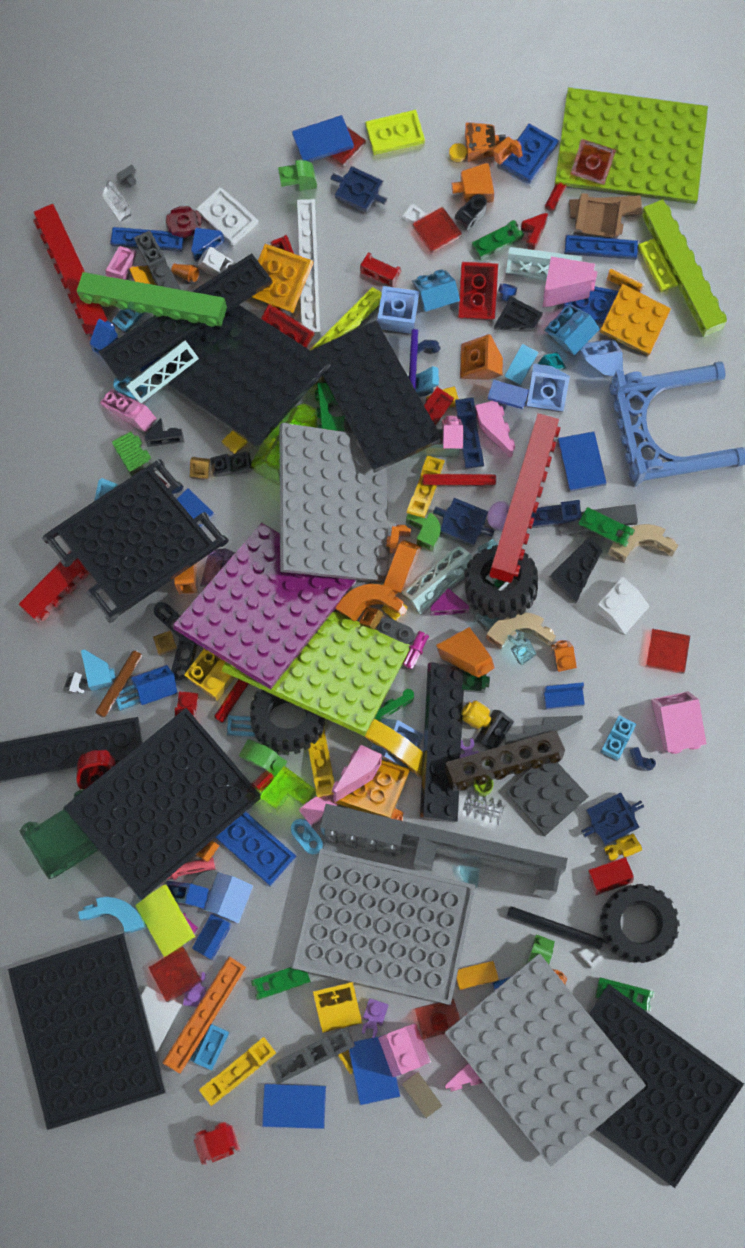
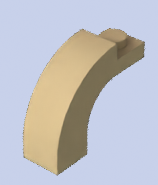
[608,524,679,562]
[486,612,556,649]

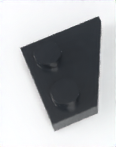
[494,296,543,331]

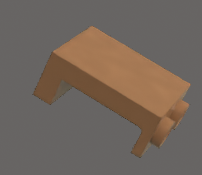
[574,193,626,239]

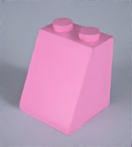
[543,256,598,307]
[651,691,706,754]
[379,1023,431,1077]

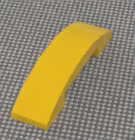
[407,455,445,518]
[365,719,423,779]
[308,725,335,798]
[199,1037,276,1107]

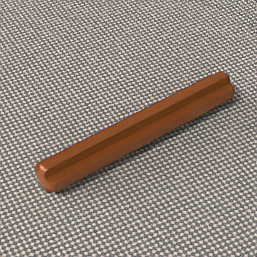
[96,650,142,718]

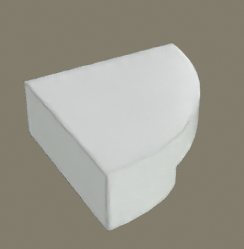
[401,203,427,223]
[577,948,606,969]

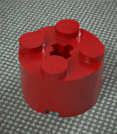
[76,750,116,791]
[193,1122,241,1165]

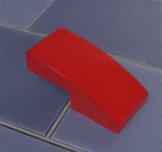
[251,770,275,793]

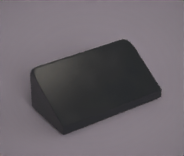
[474,710,514,750]

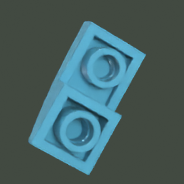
[505,344,539,385]
[600,715,636,761]

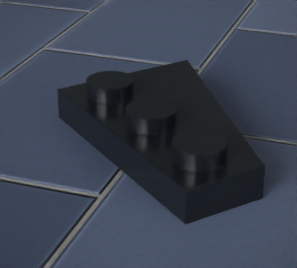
[549,537,603,603]

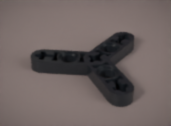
[153,602,198,682]

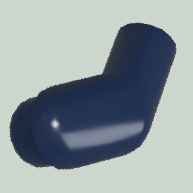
[417,340,441,355]
[629,747,656,771]

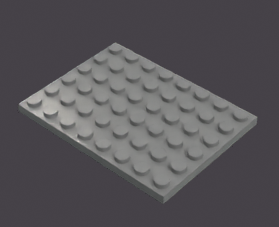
[279,423,389,583]
[292,849,476,1005]
[444,954,646,1167]

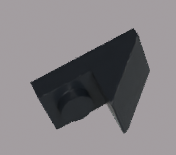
[145,418,184,447]

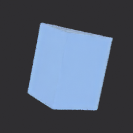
[201,871,253,923]

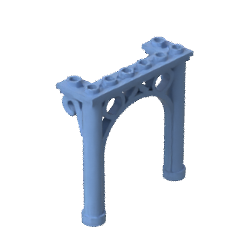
[609,361,745,487]

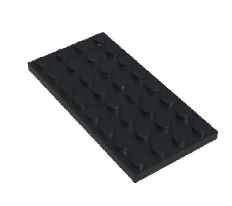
[311,320,442,473]

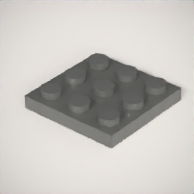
[505,762,589,836]

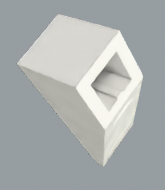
[196,247,236,278]

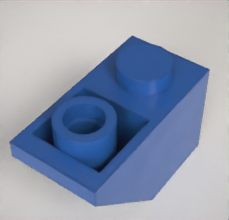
[90,318,118,355]

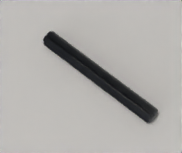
[507,906,604,949]

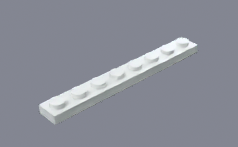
[297,199,321,335]

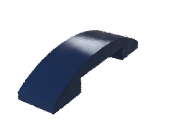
[455,397,484,469]
[507,500,582,529]

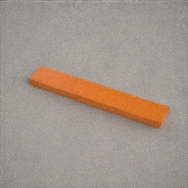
[162,956,246,1074]

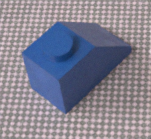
[165,880,209,908]

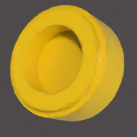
[449,143,467,162]

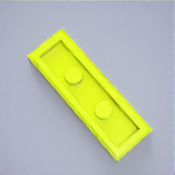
[638,238,678,292]

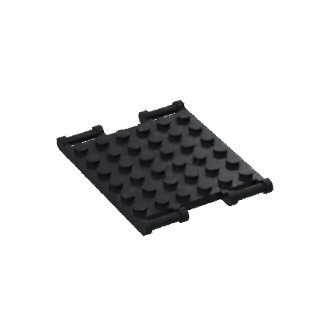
[42,459,229,623]

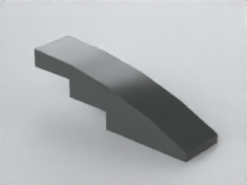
[559,504,638,536]
[504,715,583,745]
[271,1027,355,1084]

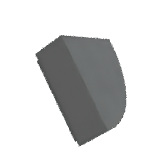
[191,871,218,891]

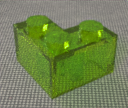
[260,766,316,812]

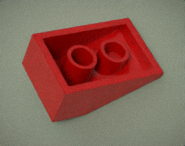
[459,262,499,319]

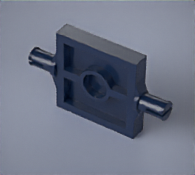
[330,166,388,213]
[433,498,495,547]
[581,792,644,846]

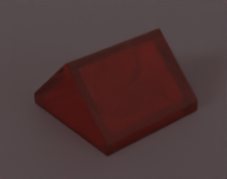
[570,139,616,185]
[415,998,460,1040]

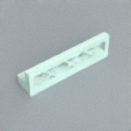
[506,247,582,280]
[125,341,199,403]
[401,546,473,614]

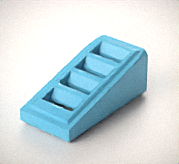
[112,309,146,334]

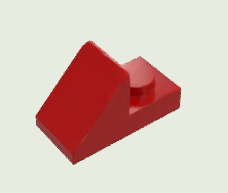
[521,213,548,250]
[175,691,199,718]

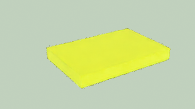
[365,110,425,155]
[135,885,196,957]

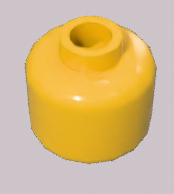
[461,700,491,729]

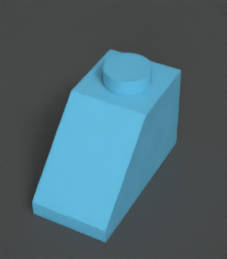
[81,650,116,691]

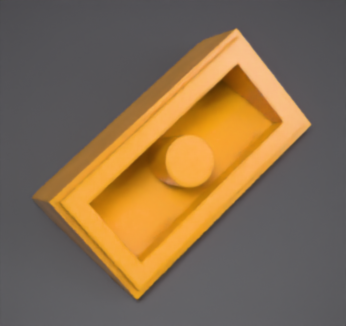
[129,265,156,285]
[607,268,645,292]
[456,961,499,990]

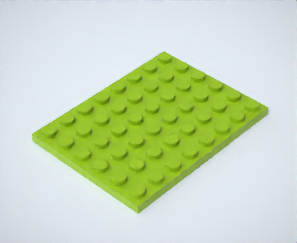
[554,87,708,204]
[222,611,410,736]

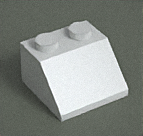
[595,577,649,635]

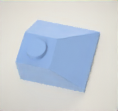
[580,339,623,376]
[527,364,570,411]

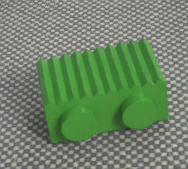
[111,431,151,477]

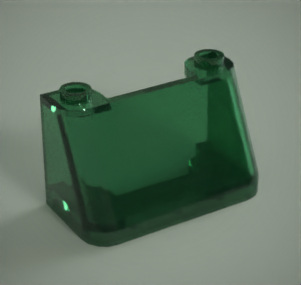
[19,789,98,879]

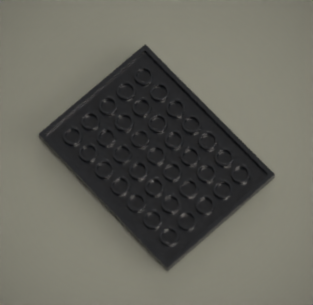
[153,305,330,448]
[63,708,263,901]
[8,933,167,1130]
[588,984,744,1188]

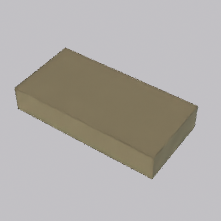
[402,1072,442,1118]

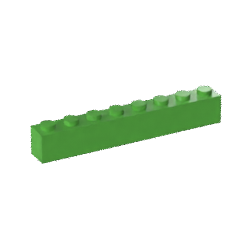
[77,272,227,326]

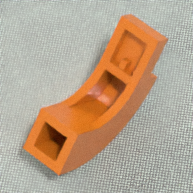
[336,584,407,621]

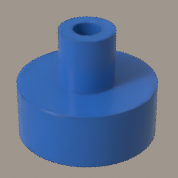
[498,283,517,301]

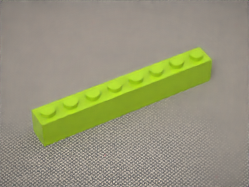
[641,199,727,337]

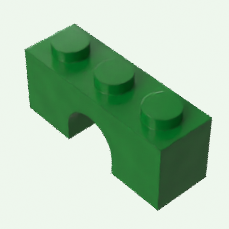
[315,383,345,432]

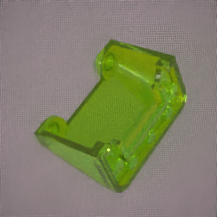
[252,404,318,486]

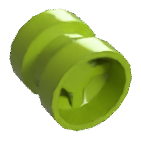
[473,780,494,797]

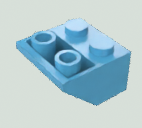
[412,270,460,312]
[544,304,600,355]

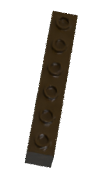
[444,730,565,792]

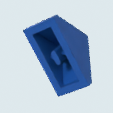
[191,228,224,262]

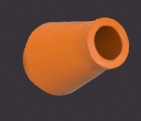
[171,263,199,283]

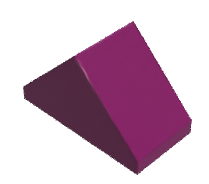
[430,588,469,616]

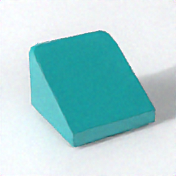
[538,352,566,371]

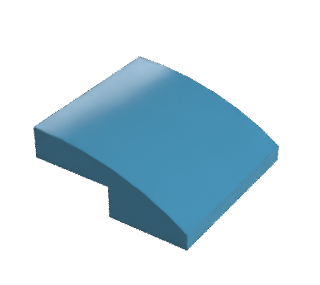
[187,1014,230,1071]

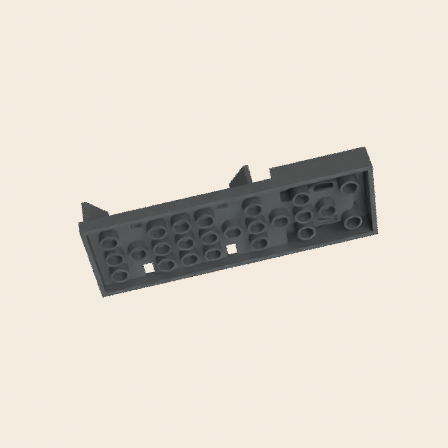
[320,804,568,899]

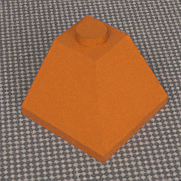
[460,334,503,380]

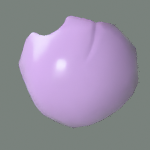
[487,501,509,532]

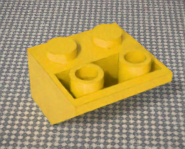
[184,648,236,702]
[313,982,362,1033]

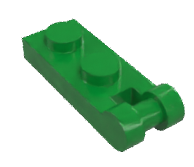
[472,220,525,260]
[578,507,635,548]
[374,689,414,722]
[251,966,311,1000]
[594,977,654,1012]

